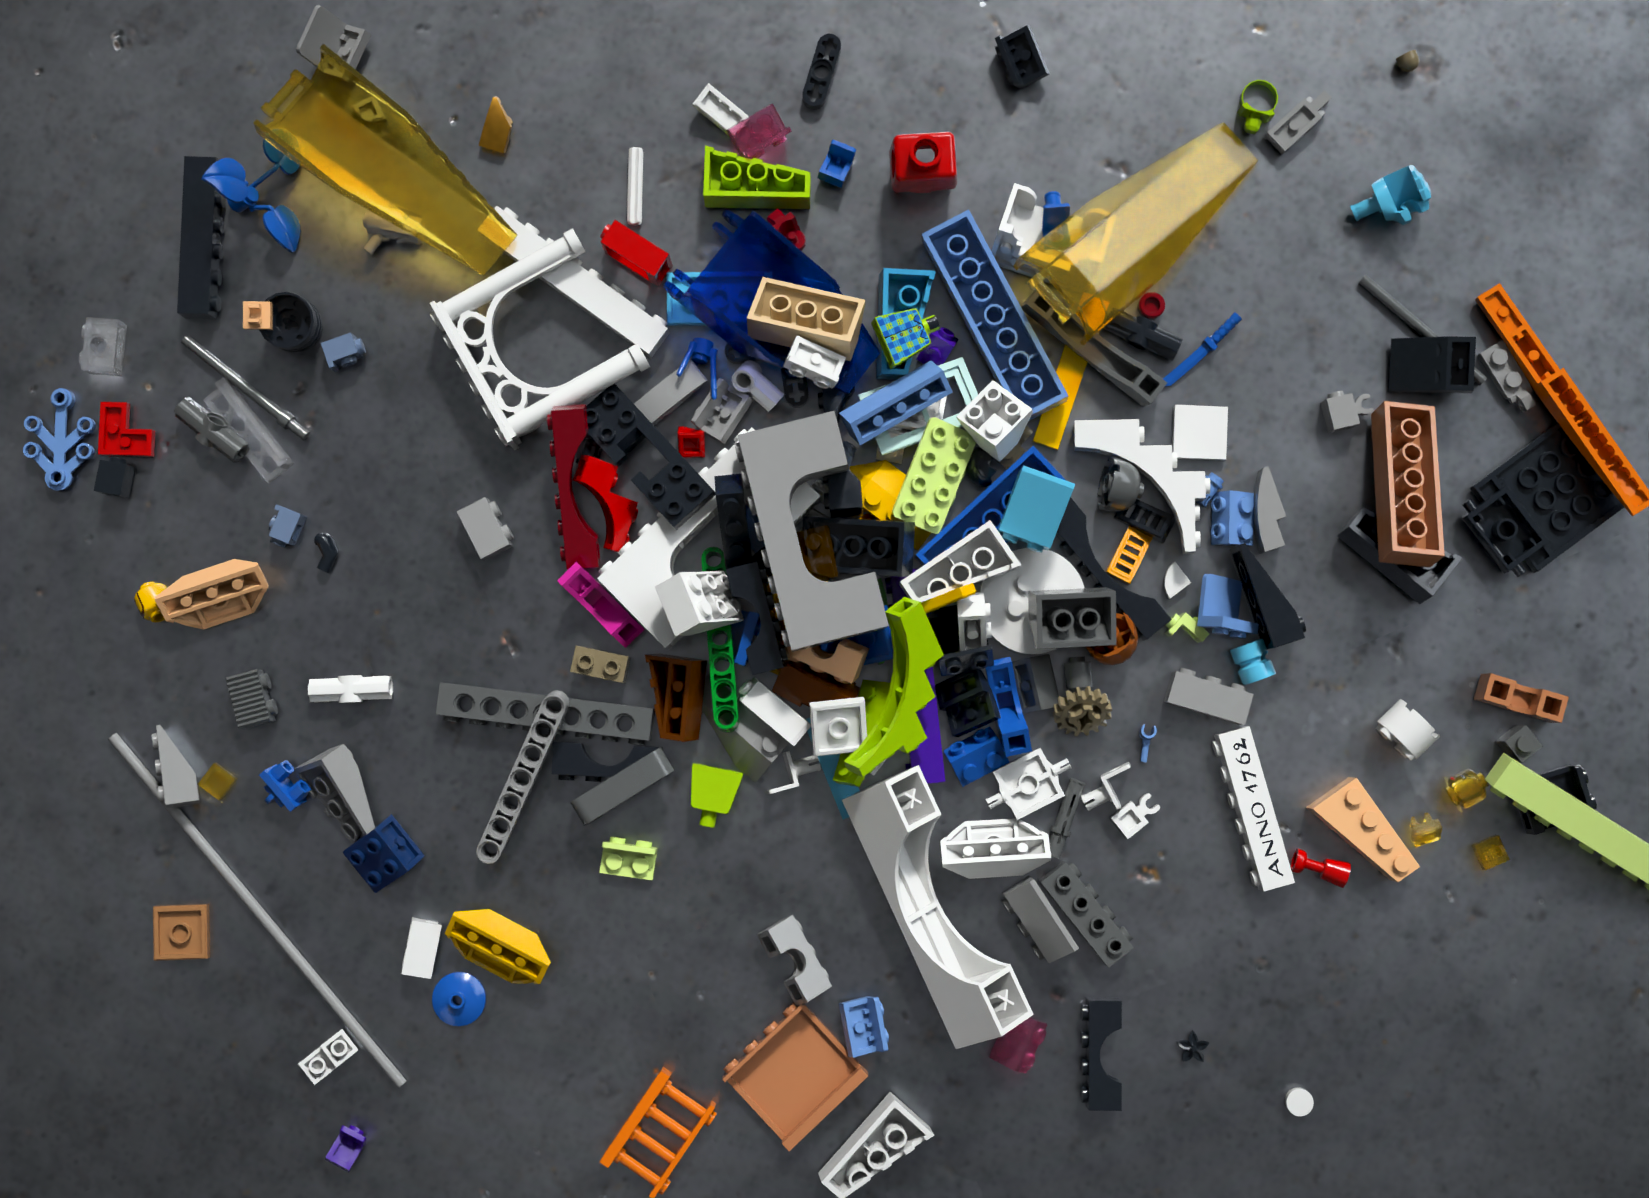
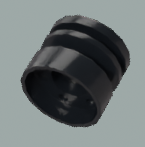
[259,292,323,353]

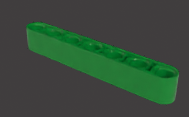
[701,547,739,733]

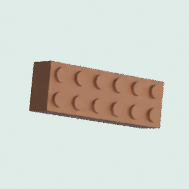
[1371,401,1445,567]

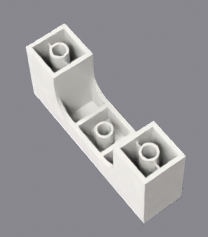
[597,428,820,650]

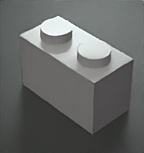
[457,497,514,561]

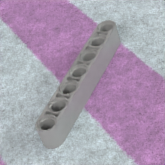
[476,690,569,864]

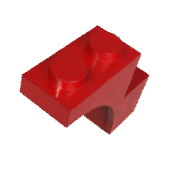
[573,455,638,552]

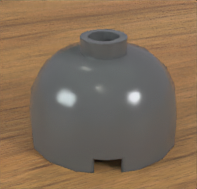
[1097,457,1144,512]

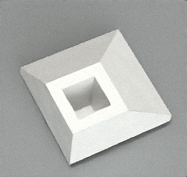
[956,380,1033,462]

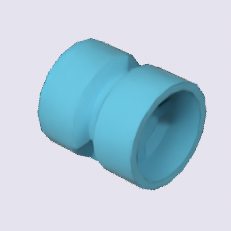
[1230,638,1276,685]

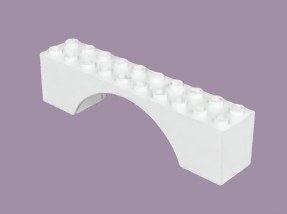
[842,765,1034,1049]

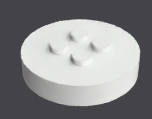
[979,548,1084,655]

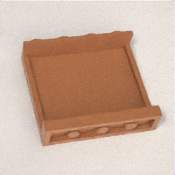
[722,1002,868,1151]

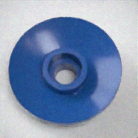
[432,972,486,1026]

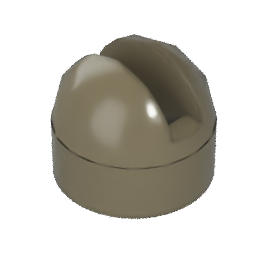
[1396,49,1420,72]

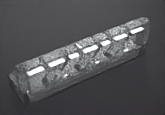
[203,378,294,483]

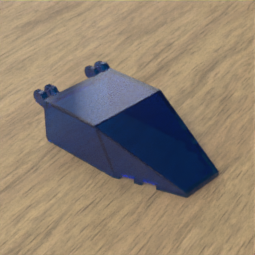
[663,210,881,394]

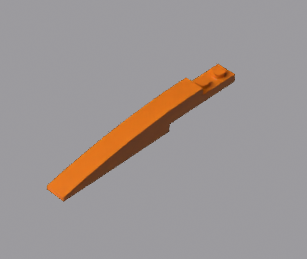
[1475,283,1649,516]

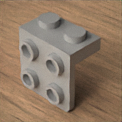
[296,5,371,82]

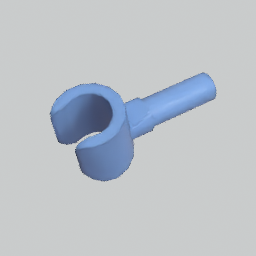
[1139,724,1157,762]

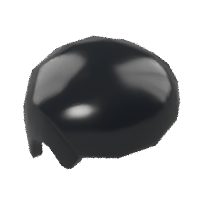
[966,446,997,487]

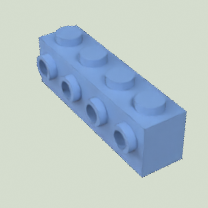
[839,361,953,445]

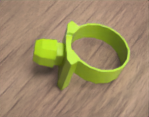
[1237,80,1278,134]

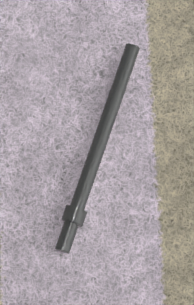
[1359,275,1487,386]
[181,335,310,440]

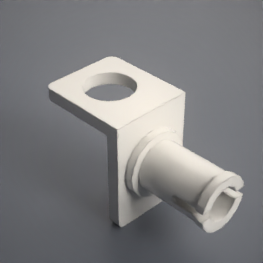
[766,751,821,795]
[1081,762,1131,811]

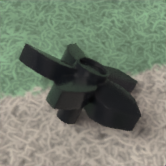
[1177,1030,1209,1062]

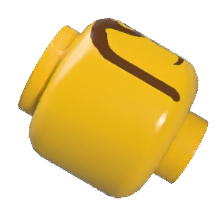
[134,582,167,623]

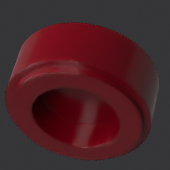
[1138,292,1165,320]

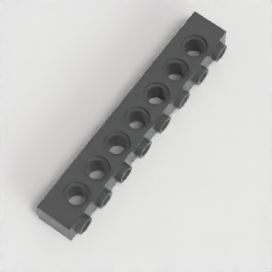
[436,682,655,745]

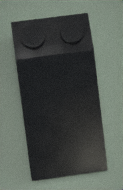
[802,516,915,577]
[1229,543,1306,649]

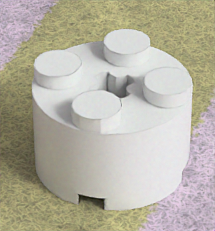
[1375,699,1440,761]

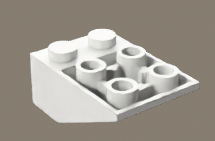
[655,571,744,637]

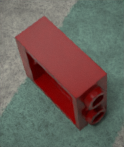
[600,220,673,287]

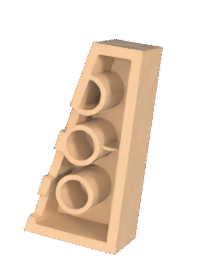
[1306,777,1420,882]

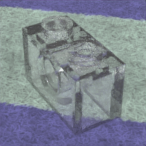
[79,317,127,376]

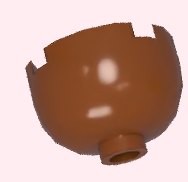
[1085,613,1138,665]

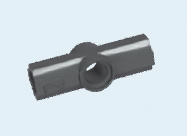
[174,397,250,463]

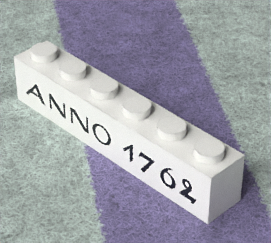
[1212,726,1295,891]

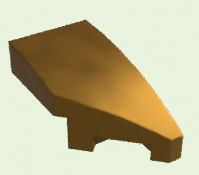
[479,97,513,153]

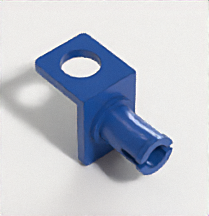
[1042,191,1072,252]

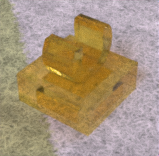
[1410,812,1443,847]
[1472,835,1510,870]

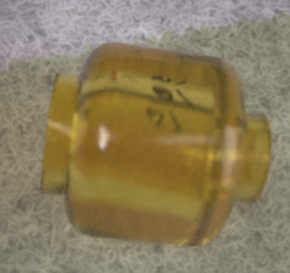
[1445,769,1489,808]

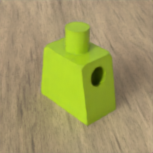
[691,763,744,828]

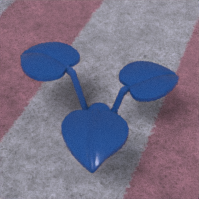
[201,131,301,253]

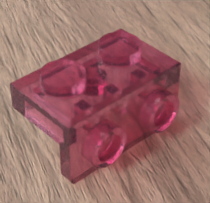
[726,103,792,159]
[989,1017,1047,1073]

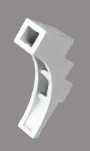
[1074,419,1210,554]

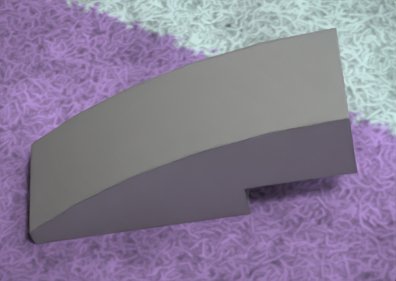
[634,360,708,426]
[1253,466,1286,554]

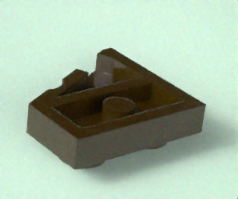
[796,526,838,578]

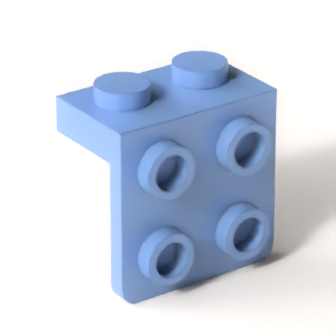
[1197,574,1259,639]

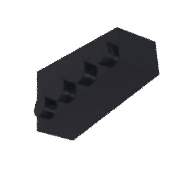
[1337,508,1463,604]

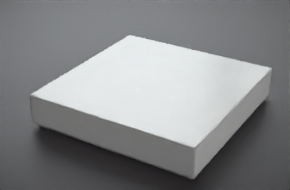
[1172,405,1228,461]
[809,697,867,757]

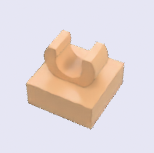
[243,301,273,330]

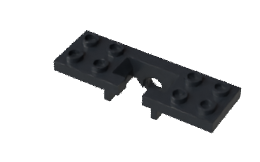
[586,384,715,530]

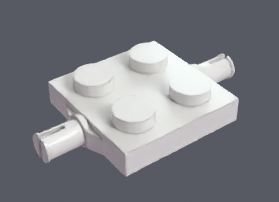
[985,748,1072,820]

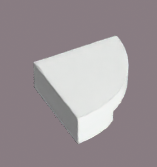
[1164,562,1191,599]

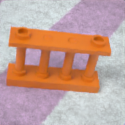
[600,1067,717,1198]

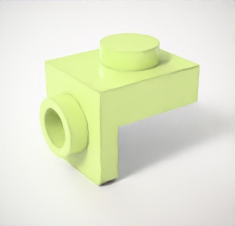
[1164,612,1210,643]

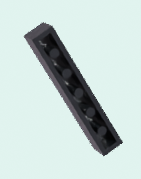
[177,156,226,319]

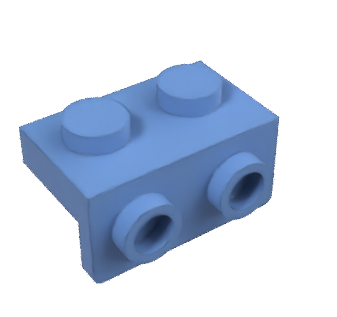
[1211,490,1254,546]
[838,996,889,1058]

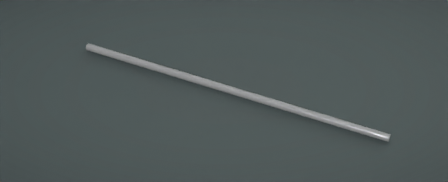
[108,733,407,1088]

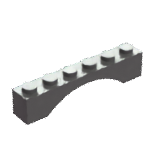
[1021,283,1167,407]

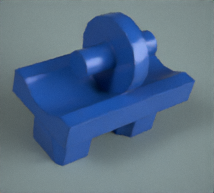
[259,760,311,812]

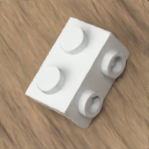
[783,335,846,389]

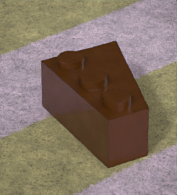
[645,654,707,742]
[772,660,860,707]

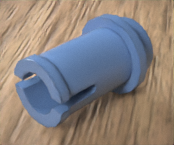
[1195,472,1224,508]

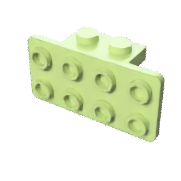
[892,417,976,534]

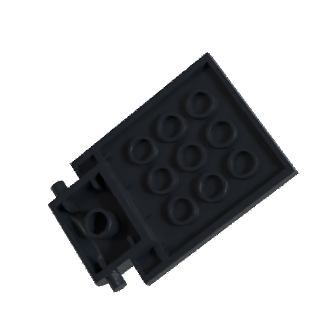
[1462,422,1624,577]

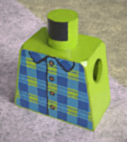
[871,309,940,369]

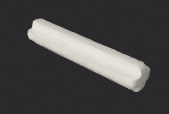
[627,147,643,226]

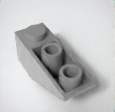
[152,725,200,809]

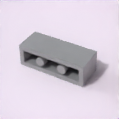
[1163,668,1254,725]

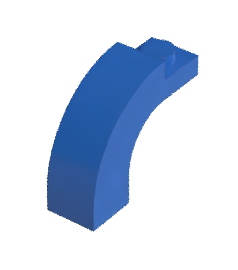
[985,657,1032,757]

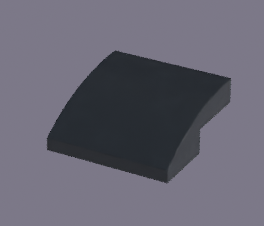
[935,669,1001,737]

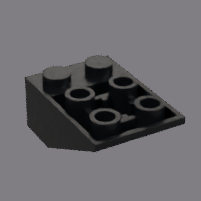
[1389,336,1476,393]

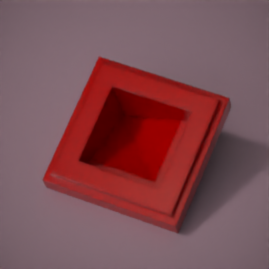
[678,426,705,457]

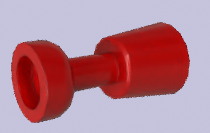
[1290,848,1351,888]

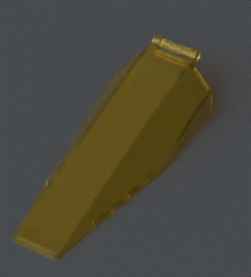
[253,44,518,276]
[1013,122,1258,346]

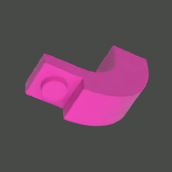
[557,562,644,648]

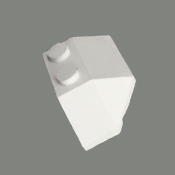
[940,818,1051,879]

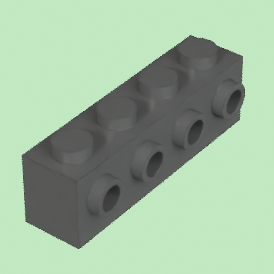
[1038,861,1134,968]

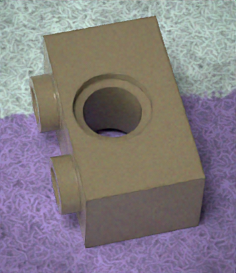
[570,646,631,684]

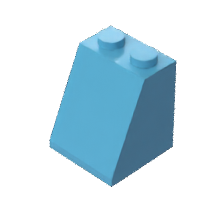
[998,465,1075,553]

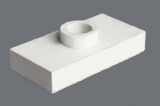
[692,83,749,139]

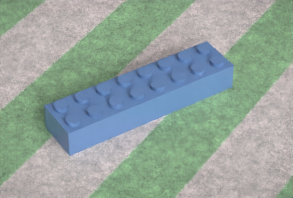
[921,209,1068,421]

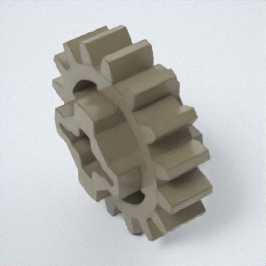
[1053,686,1112,736]

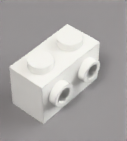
[957,592,992,651]

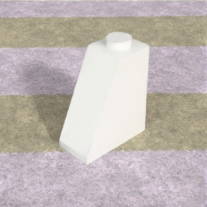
[738,677,811,746]

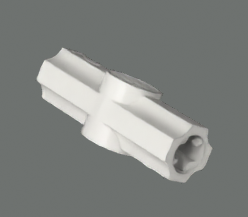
[308,675,393,703]

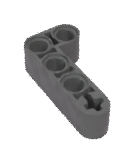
[570,747,675,826]

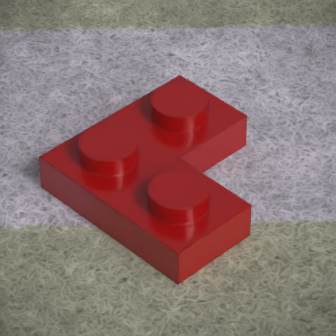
[98,402,155,457]

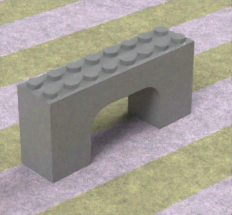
[734,411,889,652]

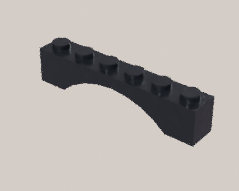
[818,356,863,518]
[1056,497,1172,641]

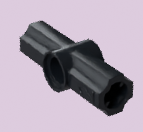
[1100,306,1183,361]

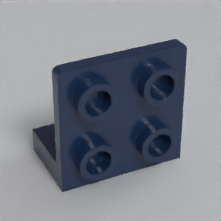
[343,814,425,893]

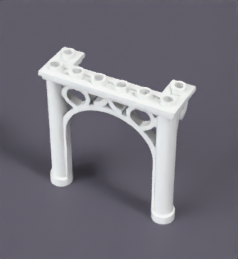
[430,229,650,450]

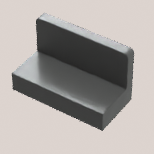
[1012,654,1059,714]

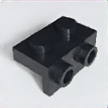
[995,25,1050,89]

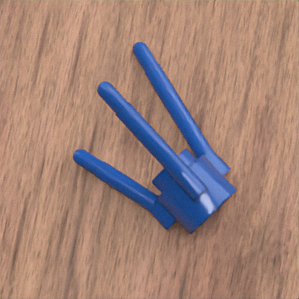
[676,337,718,400]

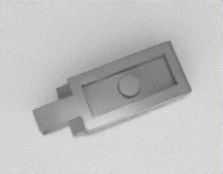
[1265,90,1332,155]
[1478,340,1536,413]

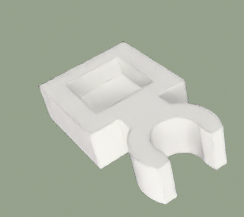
[1110,793,1160,839]

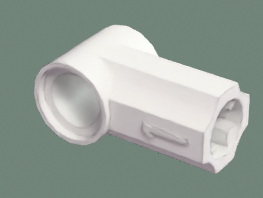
[731,360,784,412]

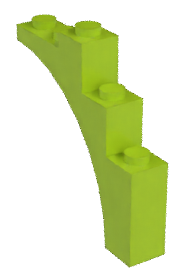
[843,597,944,777]

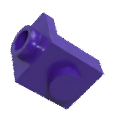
[916,327,959,366]
[325,1125,366,1173]

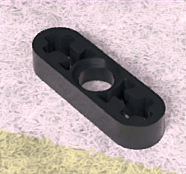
[802,34,841,110]

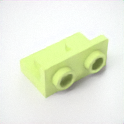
[599,836,658,880]

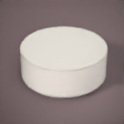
[1285,1087,1314,1116]

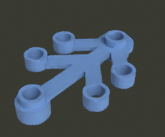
[23,388,96,491]

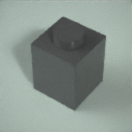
[1495,725,1543,763]

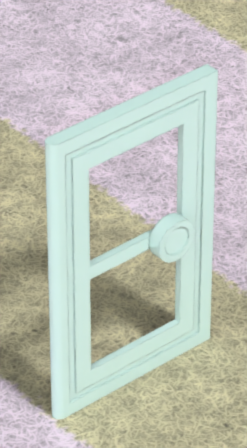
[858,357,978,456]

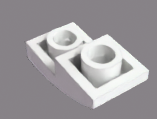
[298,1029,358,1085]

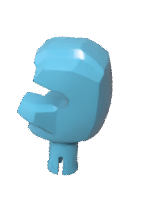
[1350,165,1431,225]

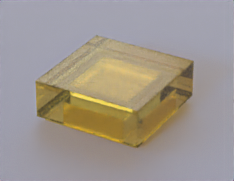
[198,763,237,800]

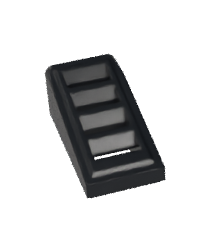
[1114,499,1175,543]

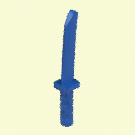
[1163,312,1242,387]

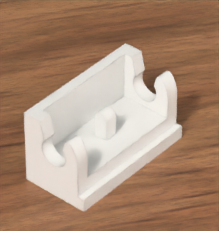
[401,917,442,979]

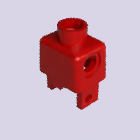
[889,132,957,193]

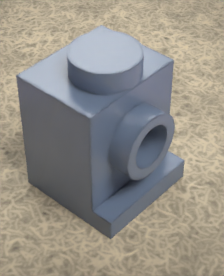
[321,332,366,372]
[269,504,307,548]

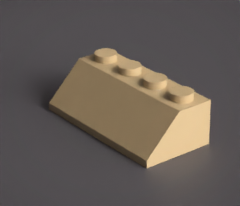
[747,277,865,361]

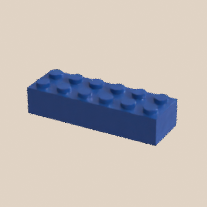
[915,446,1065,566]

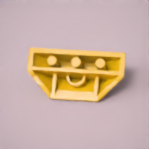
[850,460,931,551]
[444,909,551,984]

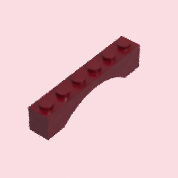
[547,404,601,569]

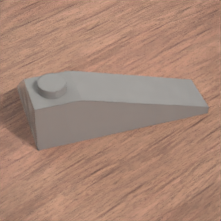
[702,673,789,783]
[294,744,375,844]

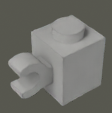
[1320,391,1374,433]

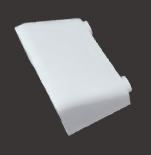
[991,183,1115,293]

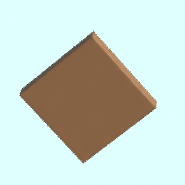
[153,904,210,961]

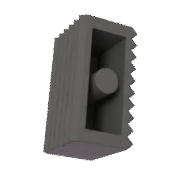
[226,669,278,729]

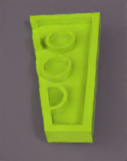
[833,679,890,787]

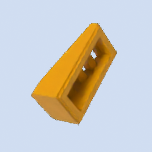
[1105,526,1152,585]

